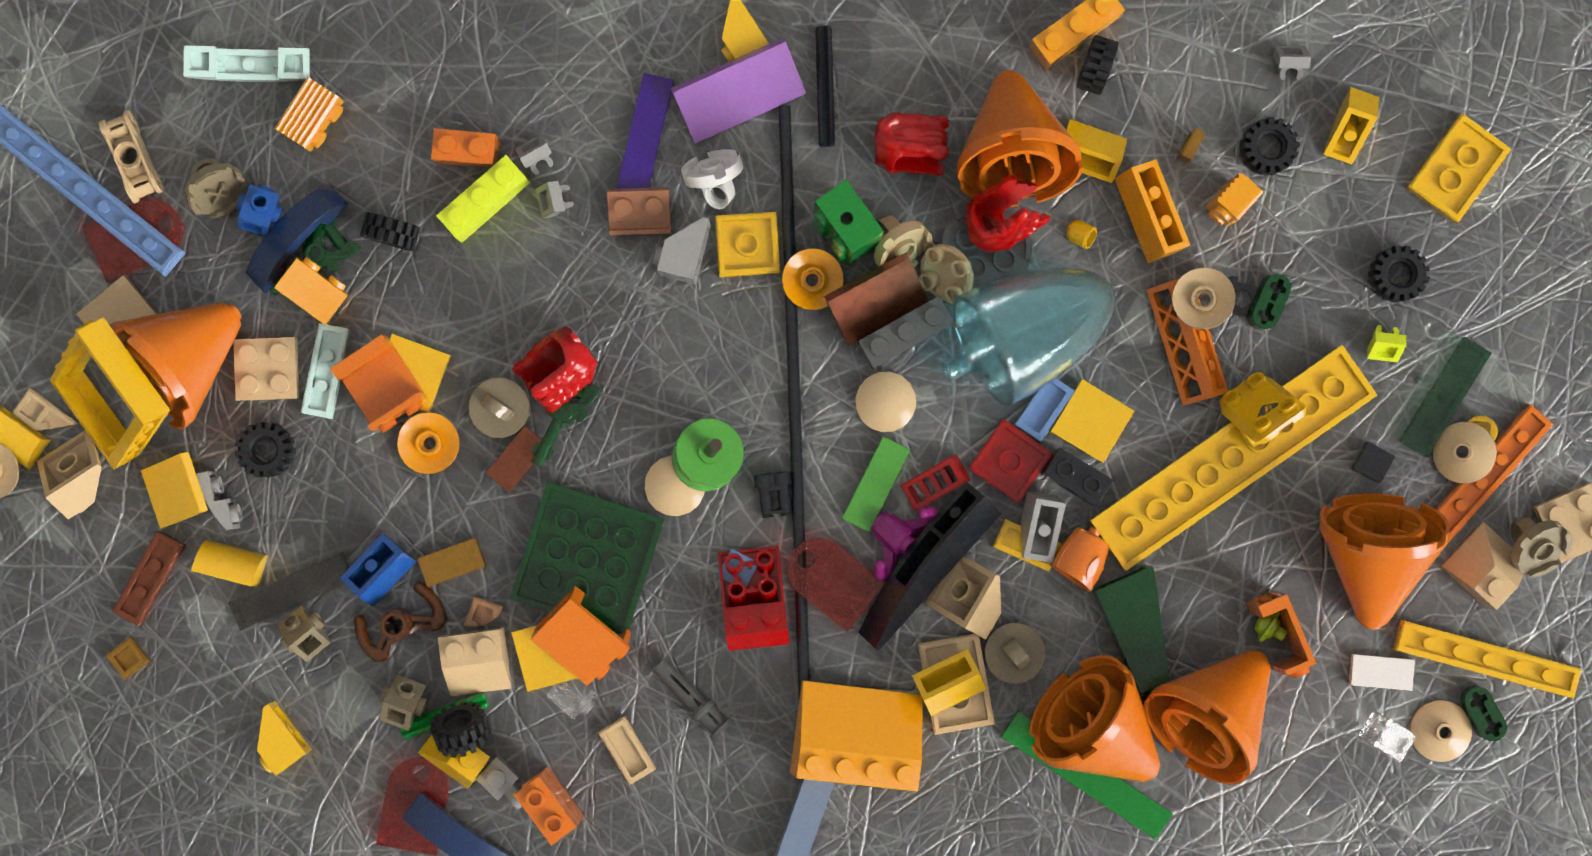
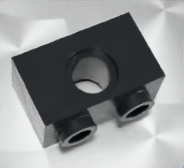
[1040,448,1113,506]

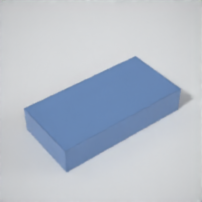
[1014,374,1075,442]

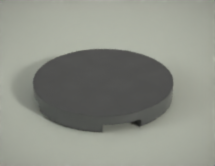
[940,208,1032,296]

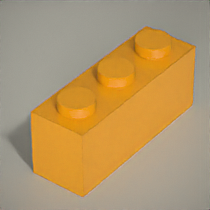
[1028,0,1125,70]
[1115,159,1190,263]

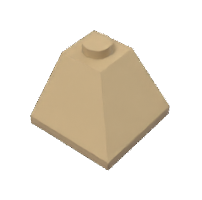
[37,430,102,519]
[1441,521,1524,610]
[924,556,1001,640]

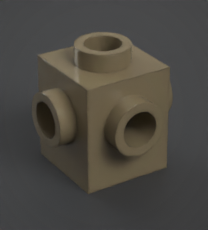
[278,605,331,662]
[380,675,428,731]

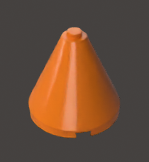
[956,70,1083,207]
[110,302,242,430]
[1319,493,1449,629]
[1143,650,1271,785]
[1029,655,1160,782]

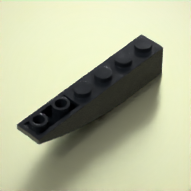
[858,481,1002,651]

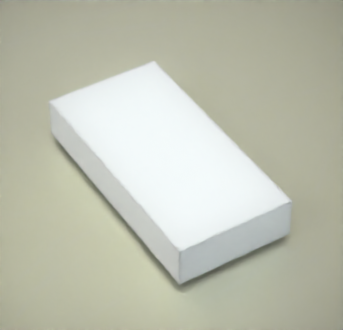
[1348,654,1415,691]

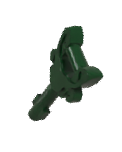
[270,218,361,296]
[531,386,601,467]

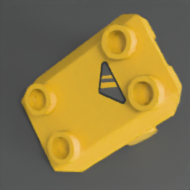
[1219,372,1306,449]

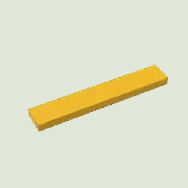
[1393,620,1582,698]

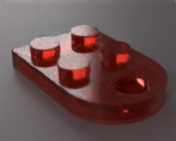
[82,199,184,283]
[787,538,885,632]
[376,757,450,856]

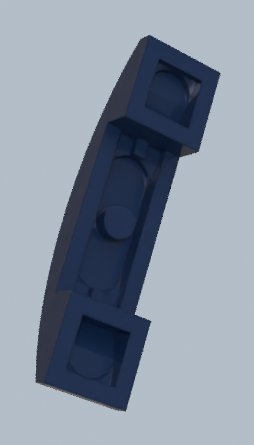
[246,183,349,293]
[402,792,514,856]

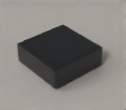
[1351,442,1396,483]

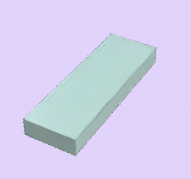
[301,323,351,419]

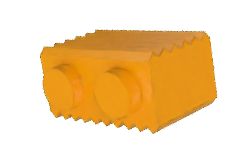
[274,77,344,152]
[1206,173,1263,227]

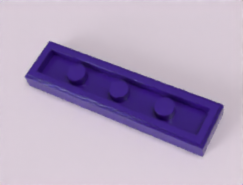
[616,73,674,189]

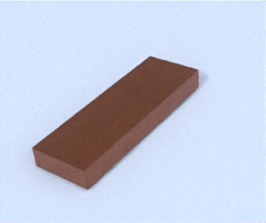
[112,531,186,627]

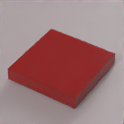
[967,418,1053,504]

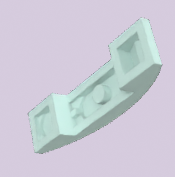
[183,46,310,82]

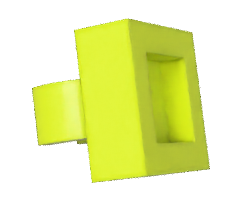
[1367,325,1407,363]

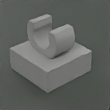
[1273,46,1311,80]
[515,134,553,175]
[535,181,574,219]

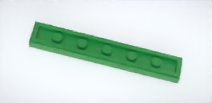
[1001,710,1173,839]

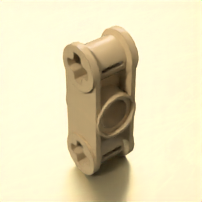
[99,110,164,204]

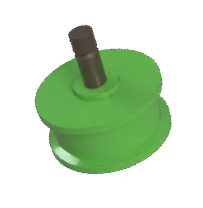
[672,419,744,492]

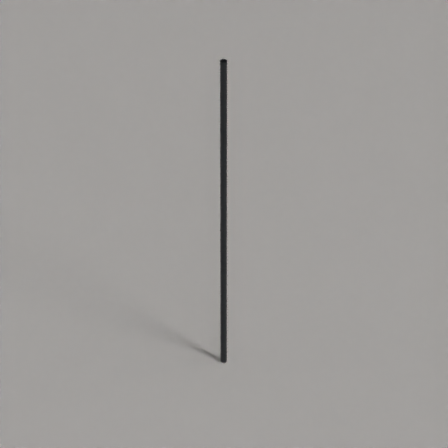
[778,105,810,699]

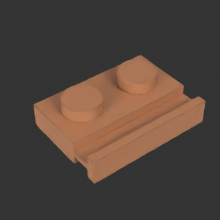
[607,187,671,235]

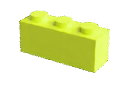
[436,155,531,243]

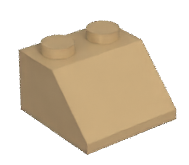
[438,627,512,696]

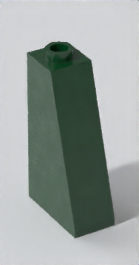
[1092,565,1169,695]

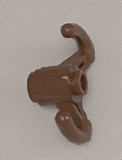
[354,582,446,662]

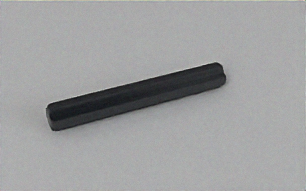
[815,25,835,147]

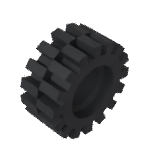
[1077,34,1119,95]
[1240,117,1300,176]
[359,212,420,251]
[1368,245,1430,303]
[235,422,296,477]
[430,701,491,758]

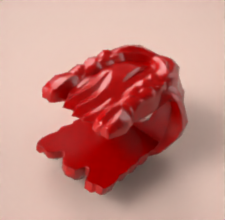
[874,112,949,176]
[964,175,1050,252]
[512,327,598,413]

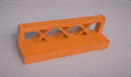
[1146,278,1228,406]

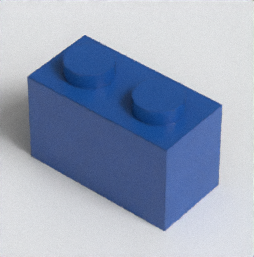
[340,533,416,607]

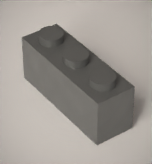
[858,296,955,370]

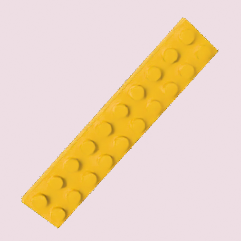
[1089,345,1378,571]

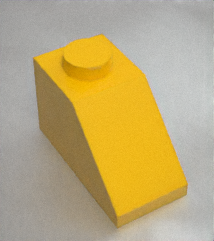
[721,0,769,62]
[1323,87,1380,165]
[257,701,312,776]
[418,735,490,789]

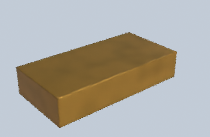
[417,538,487,587]

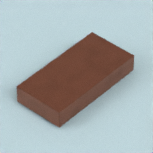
[486,426,542,493]

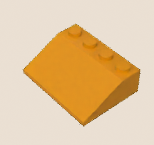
[790,680,923,792]

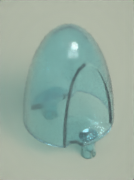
[941,268,1115,406]

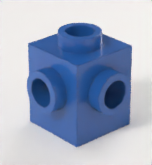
[235,185,283,237]

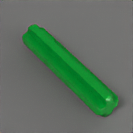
[400,692,489,739]

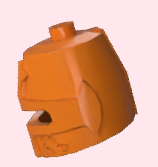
[1050,526,1109,593]

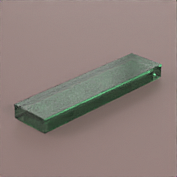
[1399,337,1492,457]

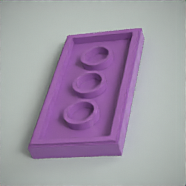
[671,38,806,144]

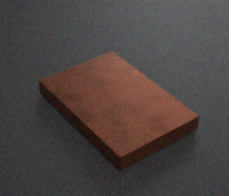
[824,253,929,346]

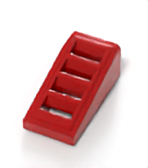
[900,454,971,512]

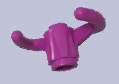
[871,506,938,581]

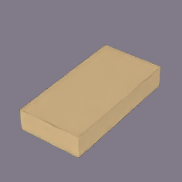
[598,716,656,785]

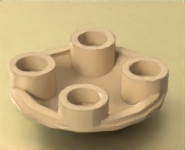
[919,244,974,304]
[855,371,916,432]
[644,455,705,516]

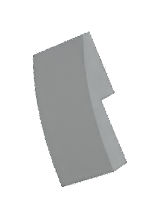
[196,471,243,530]

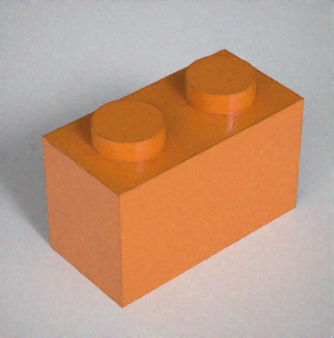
[431,128,500,169]

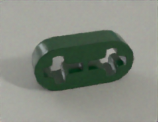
[1247,274,1291,330]
[1460,685,1507,742]

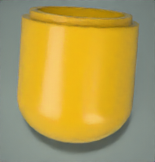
[1066,219,1097,249]

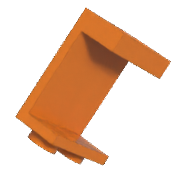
[330,334,428,433]
[531,586,632,686]
[1246,591,1317,678]
[514,766,584,846]

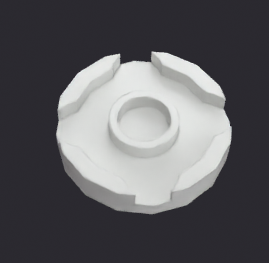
[681,149,743,209]

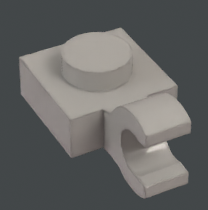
[476,756,522,810]

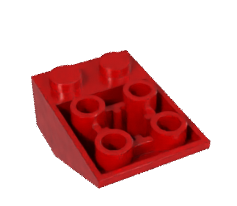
[718,546,790,651]

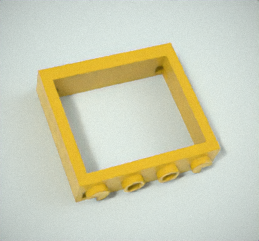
[50,317,170,470]

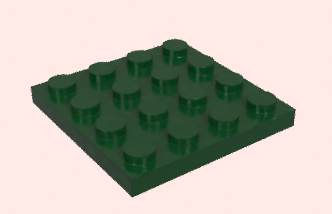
[509,481,665,635]

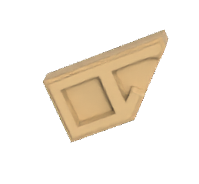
[12,388,79,431]

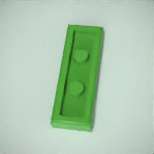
[842,436,911,532]

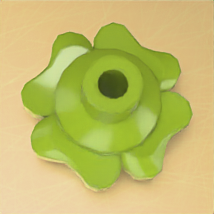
[1254,611,1288,642]

